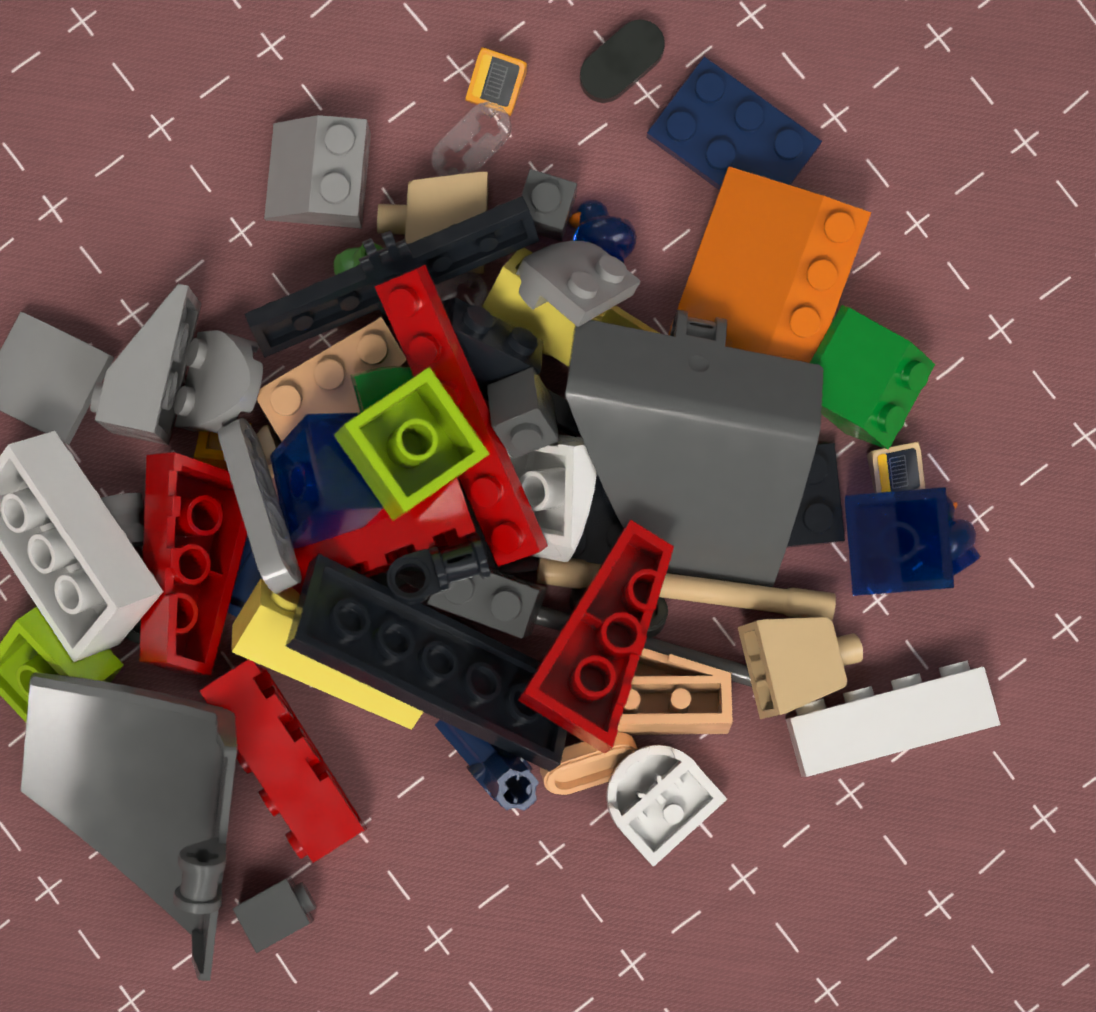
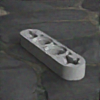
[218,418,302,594]

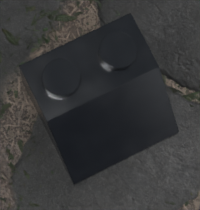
[441,297,543,401]

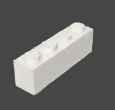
[786,660,1000,777]

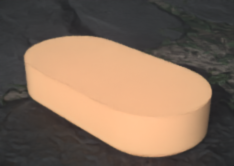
[540,732,638,795]

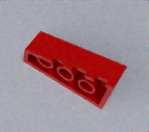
[139,452,247,676]
[287,477,476,594]
[518,520,674,754]
[199,659,367,863]

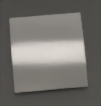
[0,312,114,445]

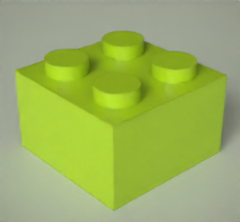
[334,367,489,520]

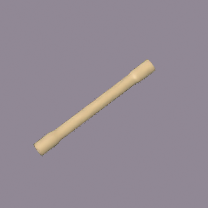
[536,558,836,620]

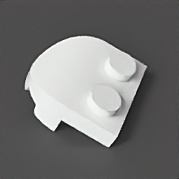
[606,745,727,867]

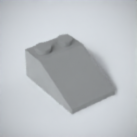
[91,284,201,445]

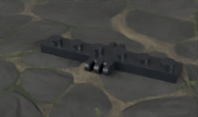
[245,196,539,358]

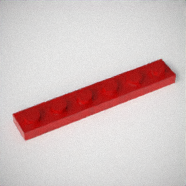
[375,265,548,567]

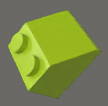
[0,606,124,722]

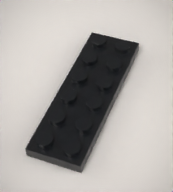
[285,554,567,772]

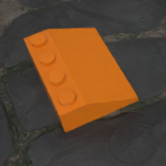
[668,166,871,363]

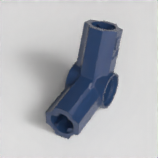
[435,720,539,811]

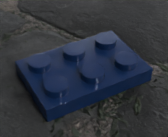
[646,56,822,190]

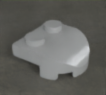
[516,241,641,327]
[174,330,263,433]

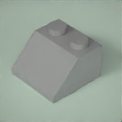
[264,115,371,229]

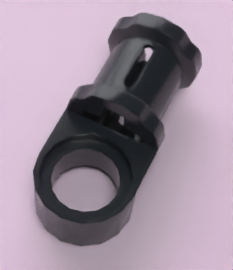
[387,533,491,605]

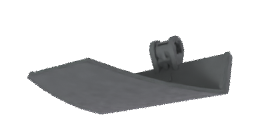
[565,309,823,587]
[20,672,237,981]

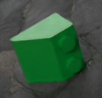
[810,305,935,450]

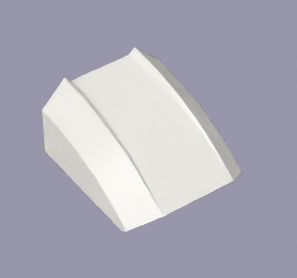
[506,435,597,562]

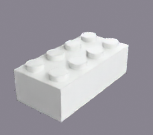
[0,431,163,662]

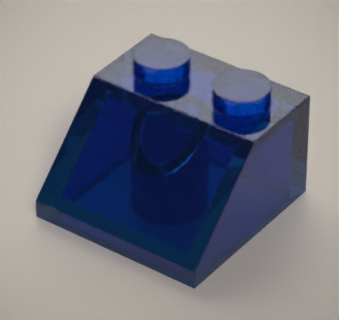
[270,413,383,549]
[844,487,954,597]

